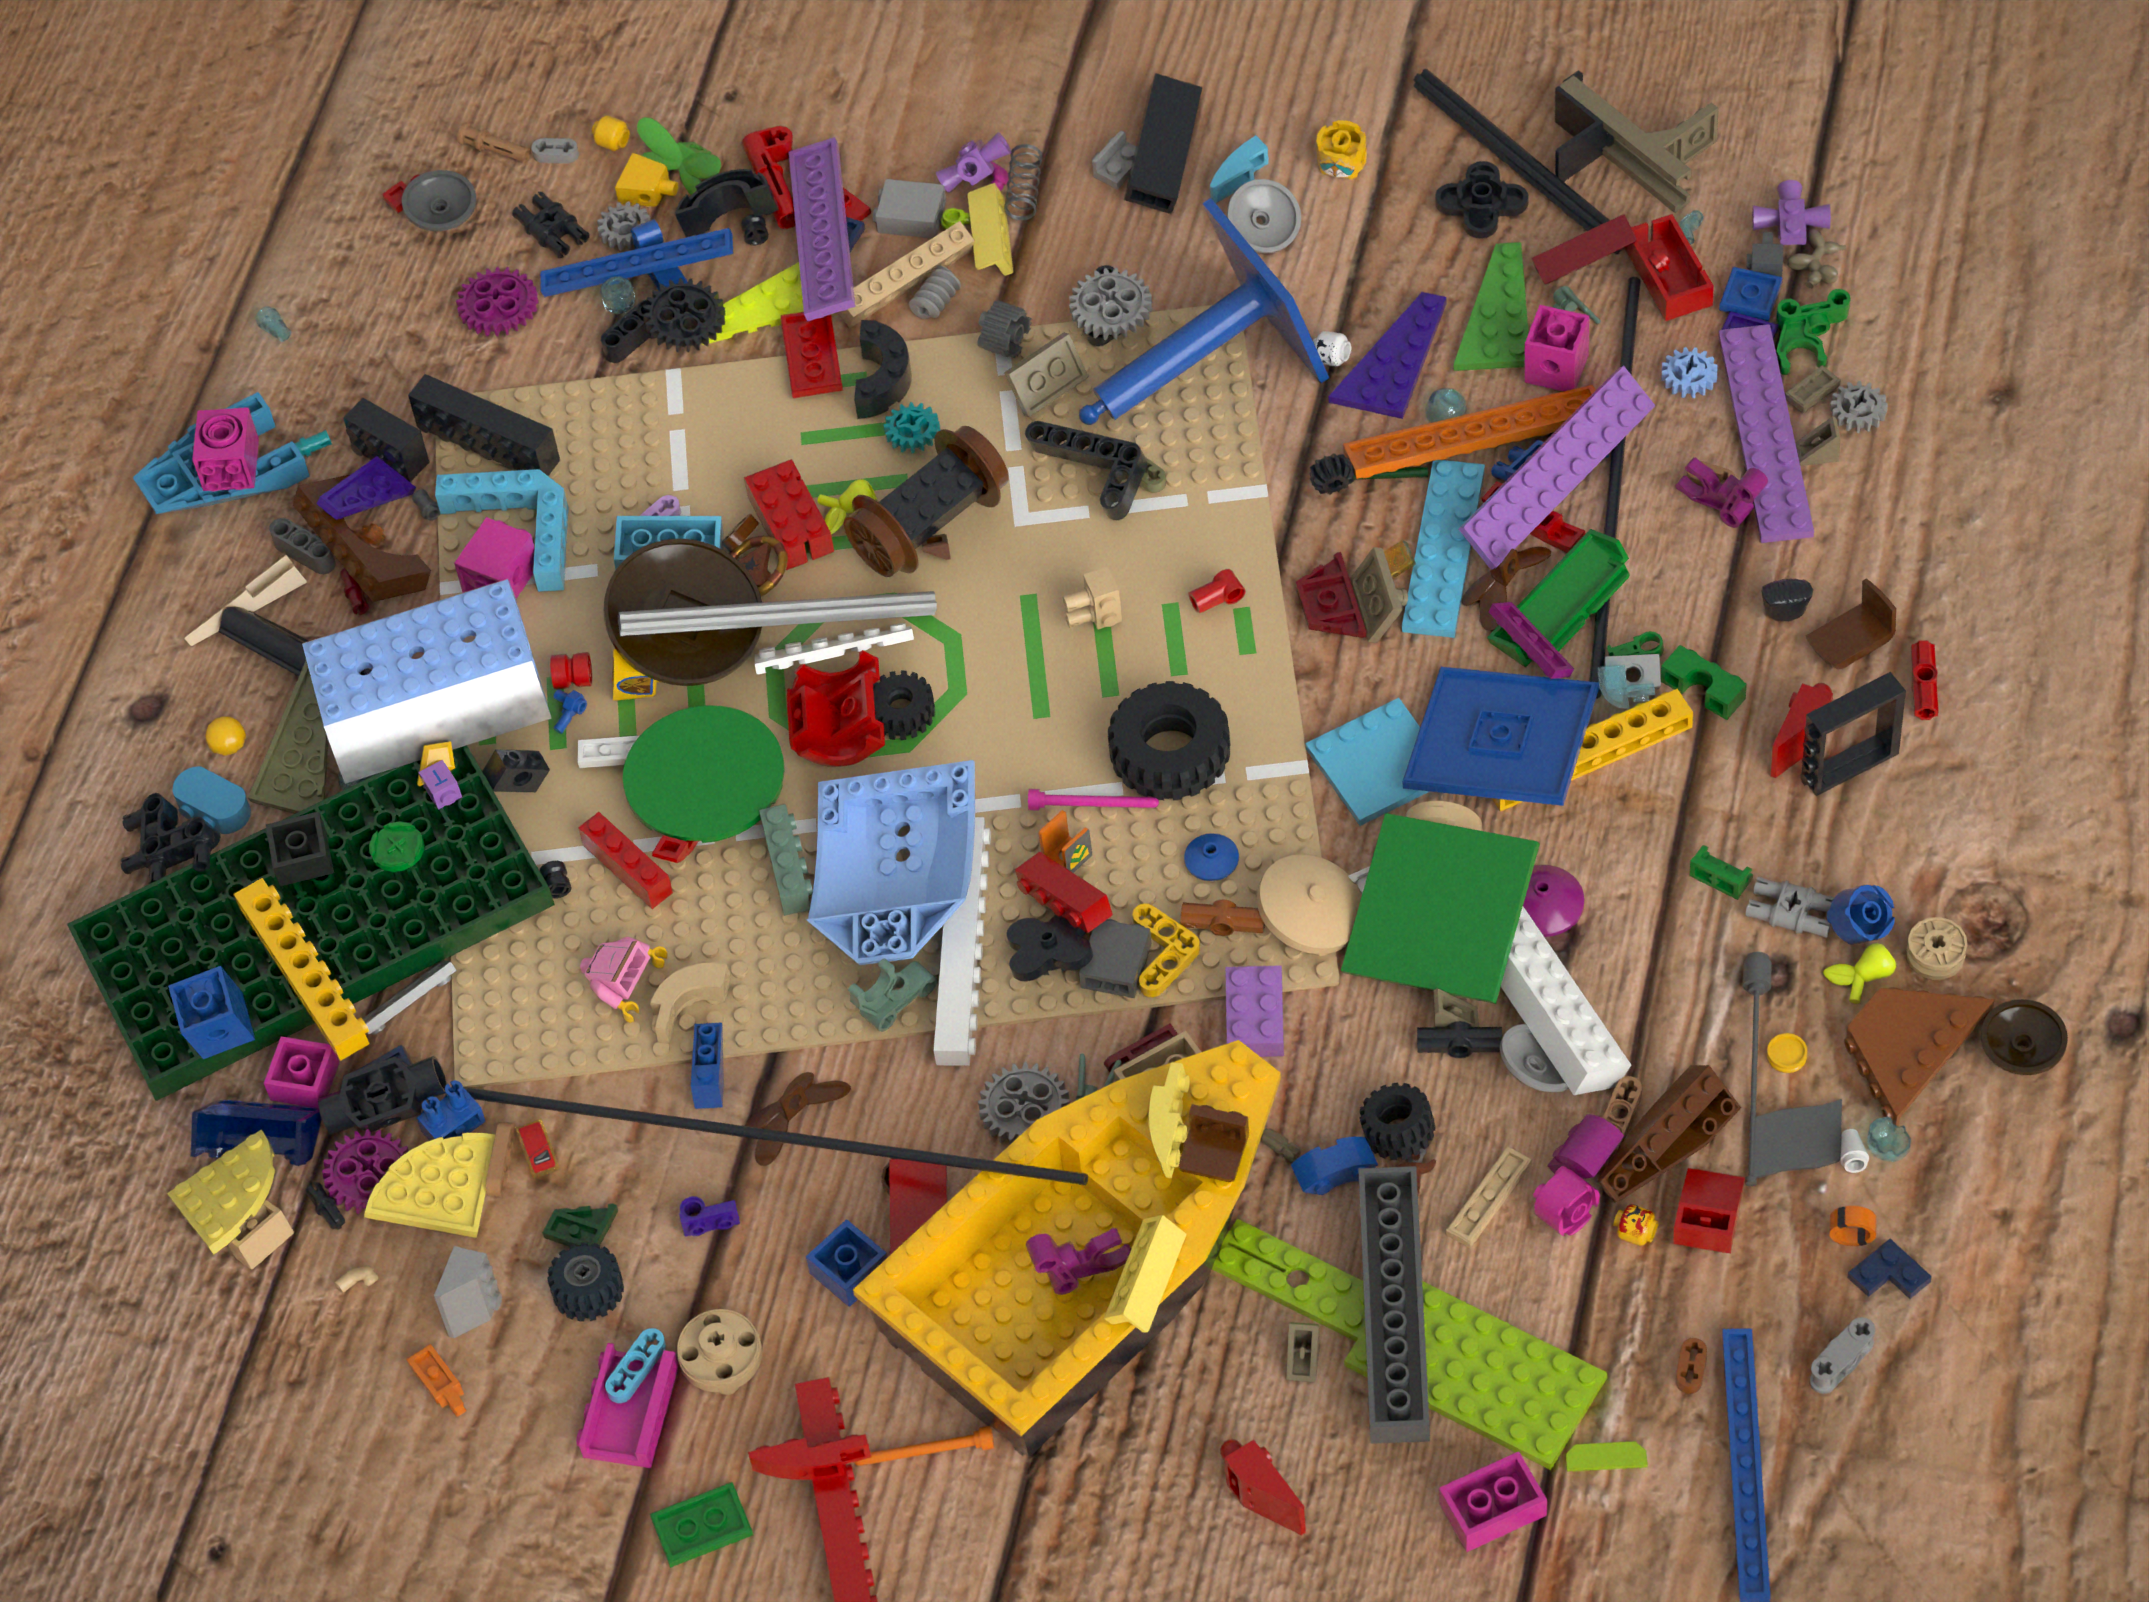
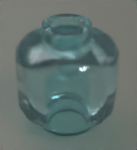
[601,277,635,314]

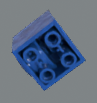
[169,966,255,1059]

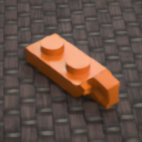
[406,1344,467,1417]

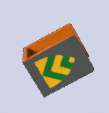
[1038,810,1092,873]

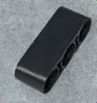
[601,300,650,363]

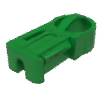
[1607,631,1664,658]

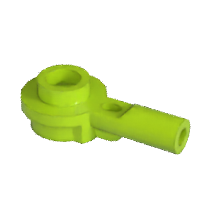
[940,208,971,230]

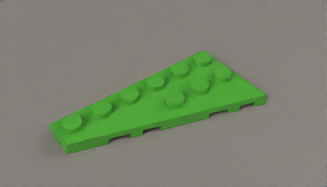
[1453,242,1528,371]

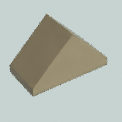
[1795,416,1840,466]
[1434,988,1479,1027]
[1286,1322,1320,1382]

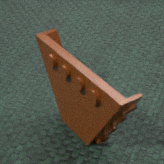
[1844,987,1994,1131]

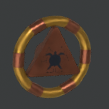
[729,535,788,597]

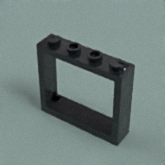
[1800,672,1906,796]

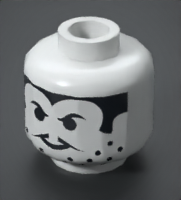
[1313,331,1351,366]

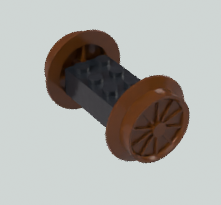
[844,426,1009,577]

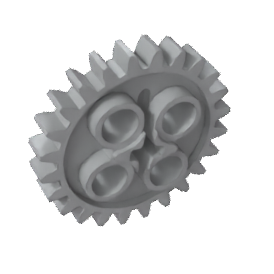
[1069,268,1152,340]
[978,1062,1070,1144]

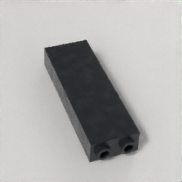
[1124,73,1202,214]

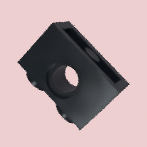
[482,749,550,793]

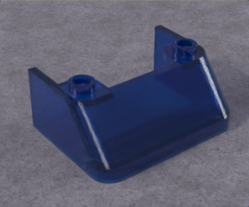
[190,1100,322,1166]

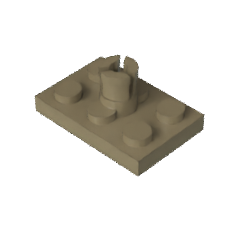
[1004,332,1089,417]
[1350,547,1408,643]

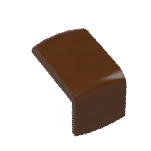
[1806,578,1897,670]

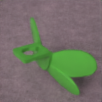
[637,117,721,195]

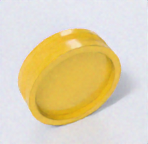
[1767,1033,1807,1073]

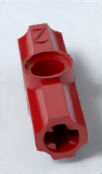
[1911,640,1939,720]

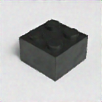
[266,812,334,886]

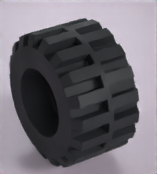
[1359,1083,1436,1160]

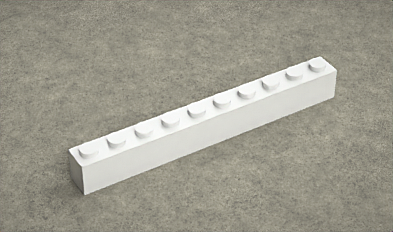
[934,817,991,1066]

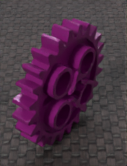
[456,267,539,337]
[322,1129,409,1214]

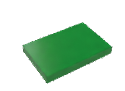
[650,1482,753,1568]

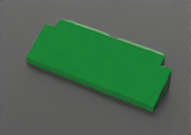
[1487,529,1630,668]

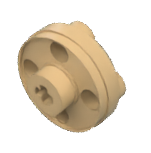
[1405,801,1482,831]
[677,1309,762,1395]

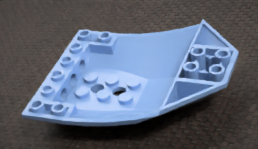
[806,760,975,965]

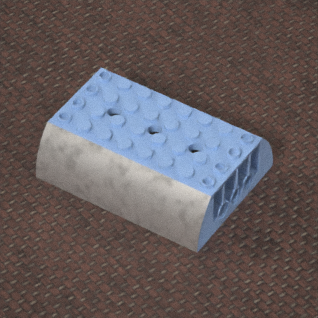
[302,579,551,784]

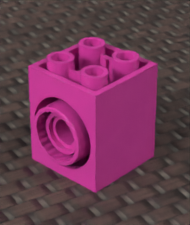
[1525,305,1590,391]
[193,408,259,491]
[454,517,535,599]

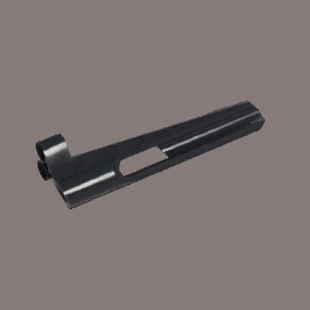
[219,607,372,676]

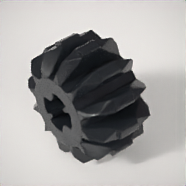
[1309,453,1354,495]

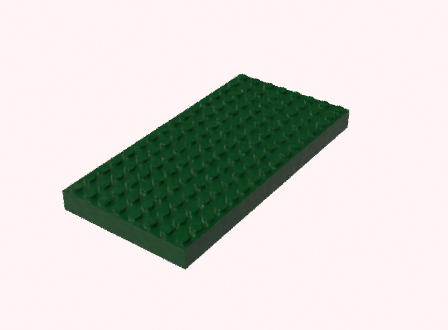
[67,745,555,1101]

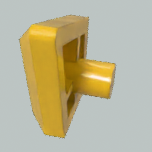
[417,741,455,786]

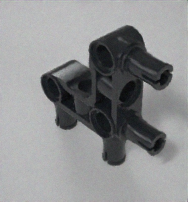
[120,793,221,884]

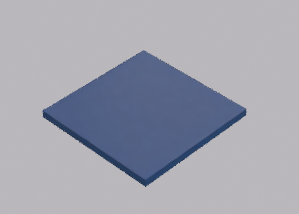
[1402,667,1599,806]

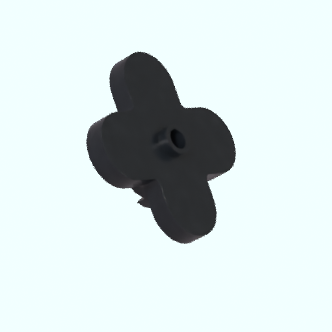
[1435,161,1529,239]
[1006,914,1093,981]

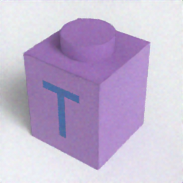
[419,759,462,809]

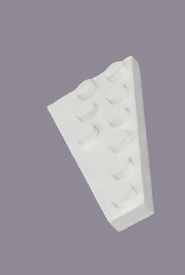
[755,623,914,674]

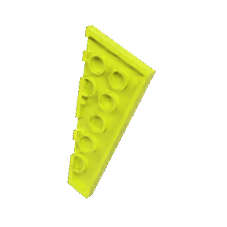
[689,262,804,345]

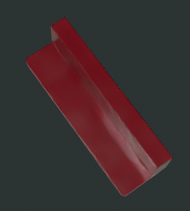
[1532,214,1637,285]

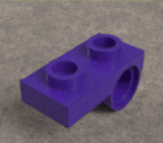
[679,1196,740,1237]

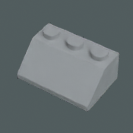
[434,1246,502,1338]

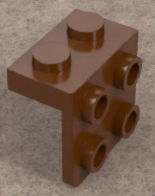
[1179,1104,1249,1182]

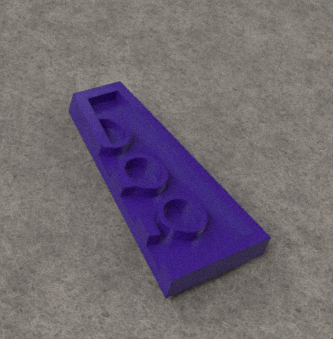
[317,456,416,520]

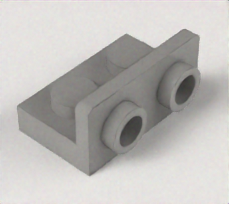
[1092,130,1136,190]

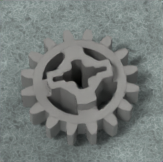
[597,201,651,250]
[1830,381,1888,433]

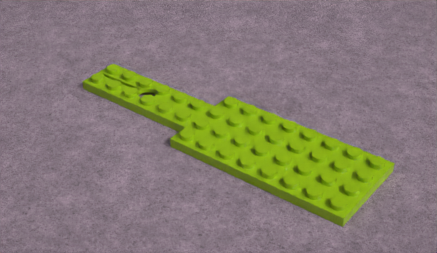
[1212,1219,1607,1470]

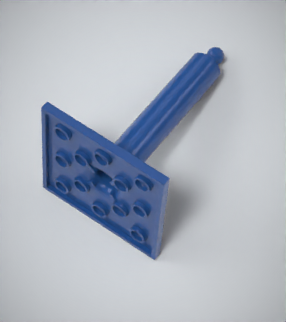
[1079,198,1329,425]

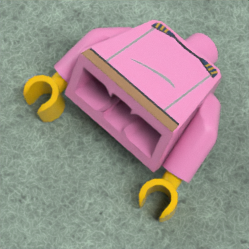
[580,937,667,1023]

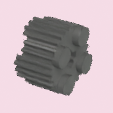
[977,300,1032,358]

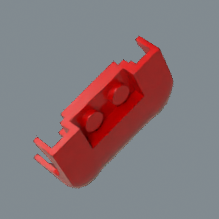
[786,650,885,767]

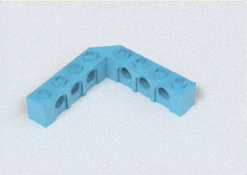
[435,469,569,592]

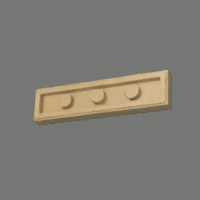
[1446,1146,1532,1248]

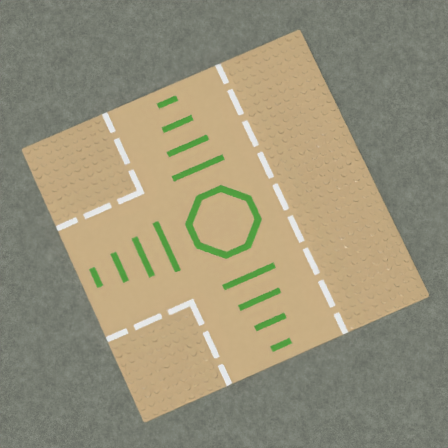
[435,305,1340,1089]

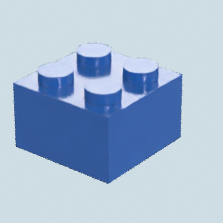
[806,1219,888,1307]

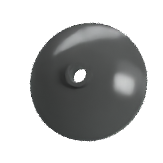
[402,170,477,231]

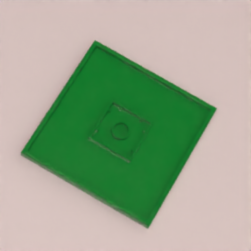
[1341,813,1540,1004]

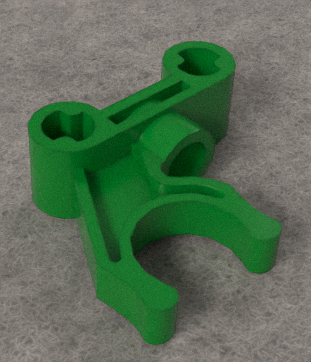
[1776,289,1851,375]

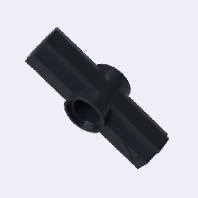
[1417,1021,1502,1058]

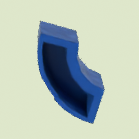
[1291,1137,1378,1195]

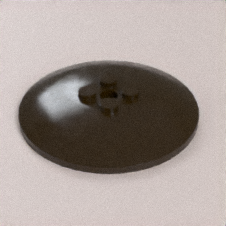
[603,539,762,686]

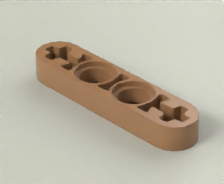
[1597,1076,1642,1175]

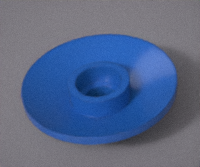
[1184,833,1239,881]

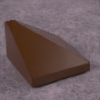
[922,534,951,560]

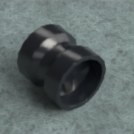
[539,860,572,899]

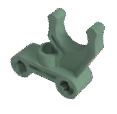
[848,958,938,1032]

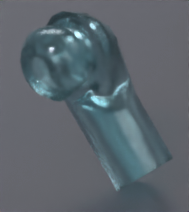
[1679,210,1704,245]

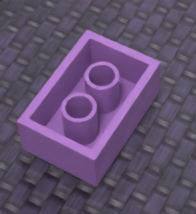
[1225,966,1284,1057]

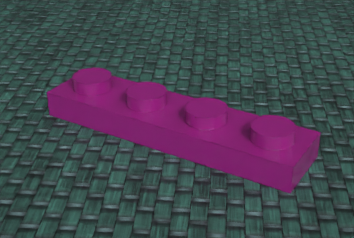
[1488,602,1574,679]

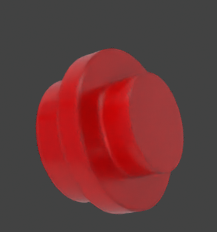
[1648,249,1671,273]

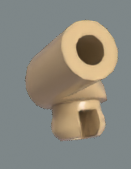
[334,1266,378,1293]

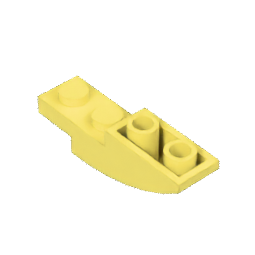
[1149,1062,1190,1178]

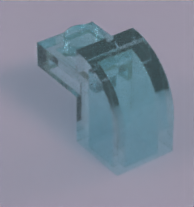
[1596,664,1655,708]

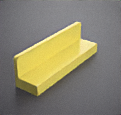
[967,183,1013,276]
[1104,1215,1186,1333]

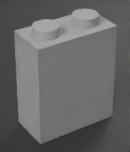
[873,179,946,238]

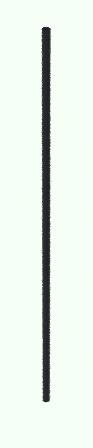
[466,1088,1088,1185]

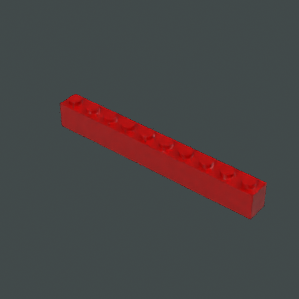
[795,1377,878,1602]

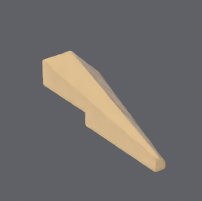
[184,552,307,646]

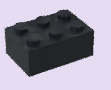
[343,398,430,482]

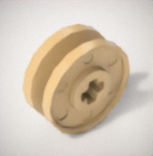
[1906,917,1968,980]

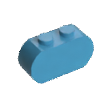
[173,766,251,834]

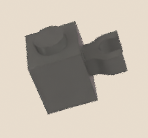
[1746,232,1783,277]

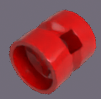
[550,652,592,689]

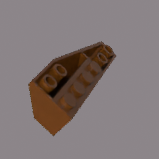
[1598,1065,1741,1203]

